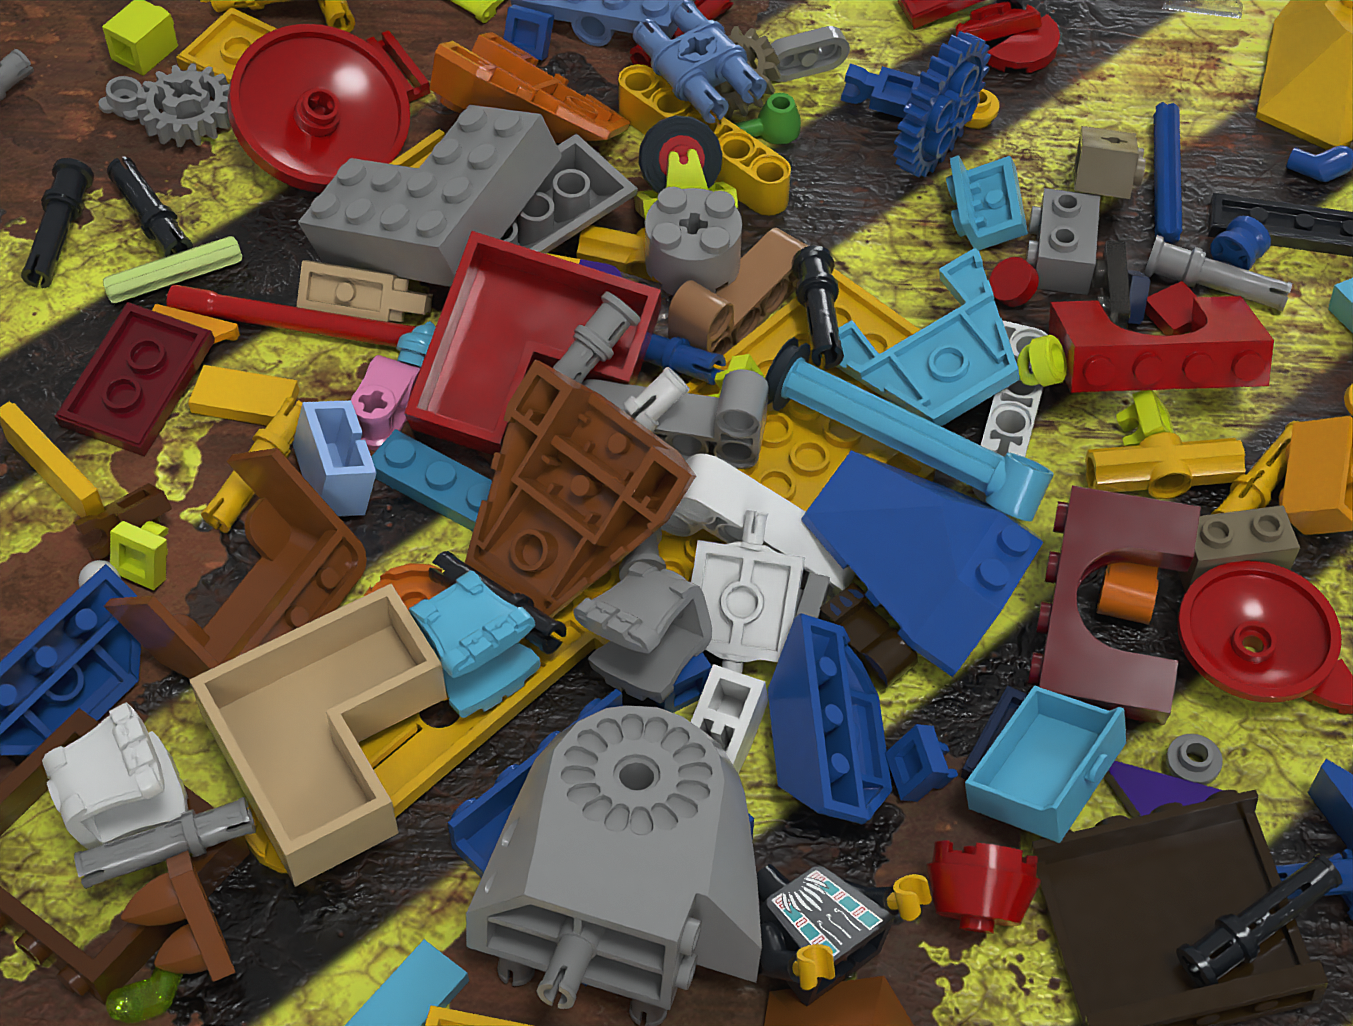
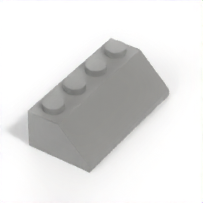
[500,134,638,254]

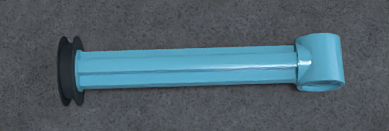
[765,337,1054,521]

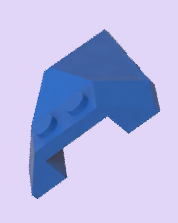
[801,450,1043,677]

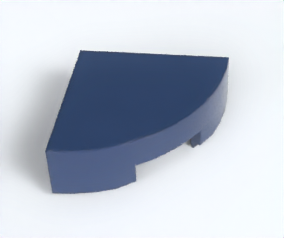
[1120,269,1150,324]

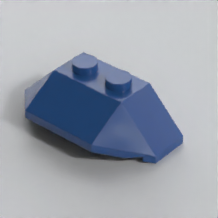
[0,564,141,756]
[768,613,892,825]

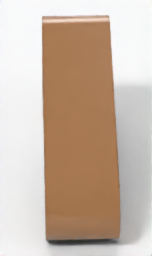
[668,227,808,355]

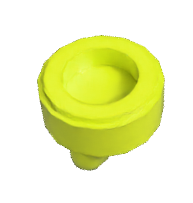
[1017,335,1067,387]

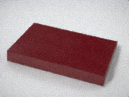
[55,302,215,457]

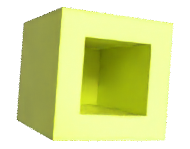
[102,0,178,76]

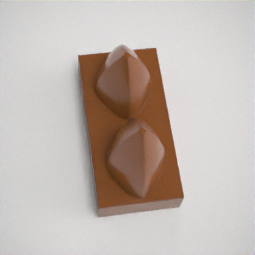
[121,850,235,982]

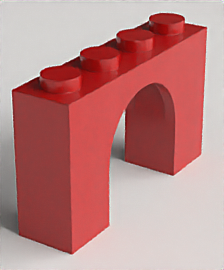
[1048,296,1274,393]

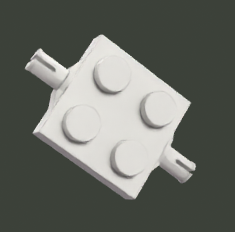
[691,510,805,674]

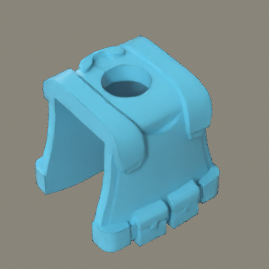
[408,570,541,718]

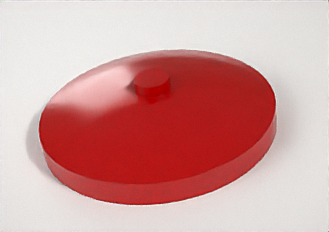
[227,24,410,193]

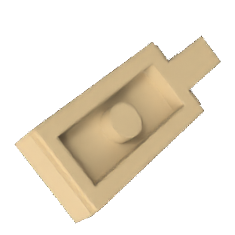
[296,260,433,322]

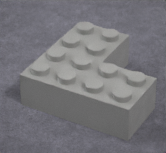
[298,105,562,287]

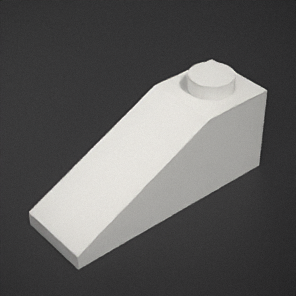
[691,664,768,774]

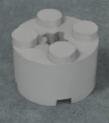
[645,187,742,296]

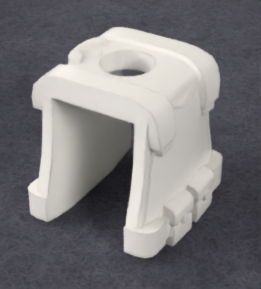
[42,702,189,850]

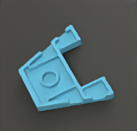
[820,247,1020,426]

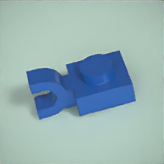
[841,64,920,118]

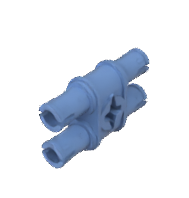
[633,0,767,123]

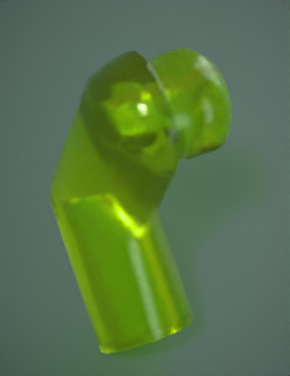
[106,967,183,1024]

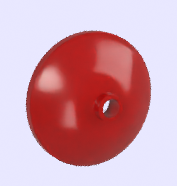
[1177,561,1342,703]

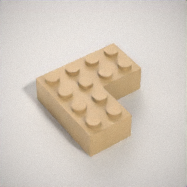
[189,583,447,887]

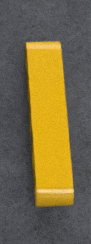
[618,64,791,216]

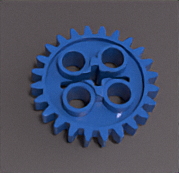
[893,31,991,177]

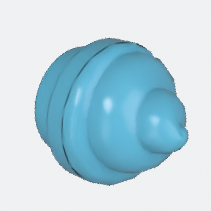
[396,321,436,367]

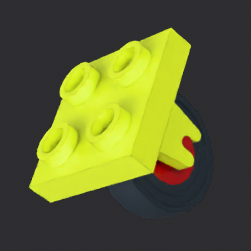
[634,115,738,219]

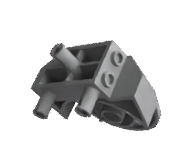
[466,706,762,1026]

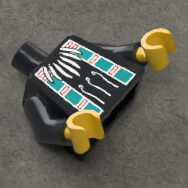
[757,864,932,1006]

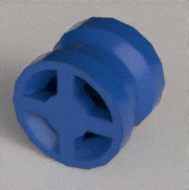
[1210,216,1271,271]

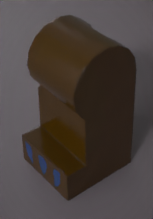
[819,582,918,690]

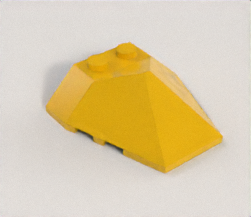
[1255,0,1353,150]

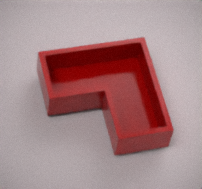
[404,231,661,455]

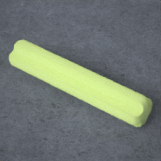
[103,236,242,304]

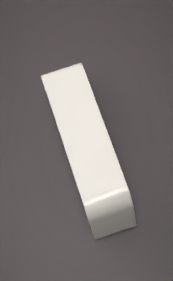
[972,320,1048,503]
[661,453,855,601]

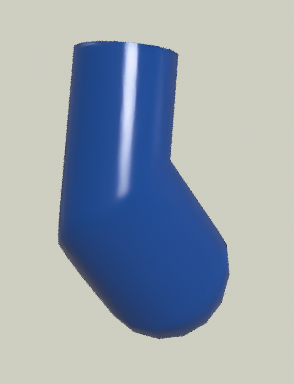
[1286,145,1353,182]

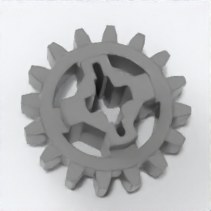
[136,63,230,147]

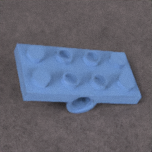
[510,0,693,46]

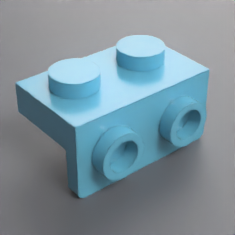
[946,155,1028,251]

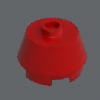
[926,840,1041,934]

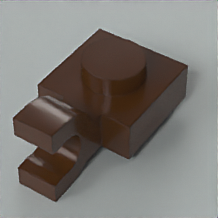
[73,483,172,560]

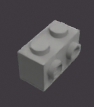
[1026,188,1100,295]

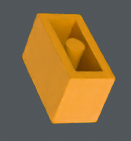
[1279,416,1353,535]

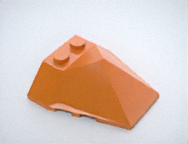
[430,32,631,143]

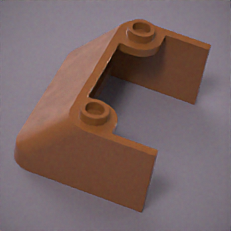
[104,448,367,679]

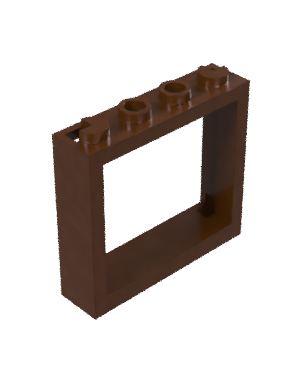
[0,708,250,1005]

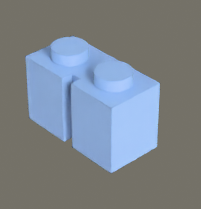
[293,400,376,516]

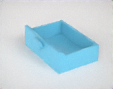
[965,686,1126,843]

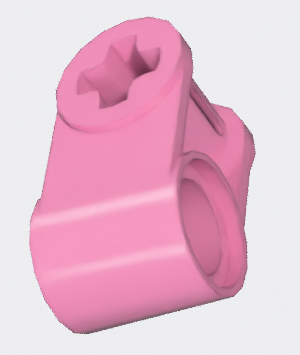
[351,355,421,451]

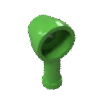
[734,93,801,144]

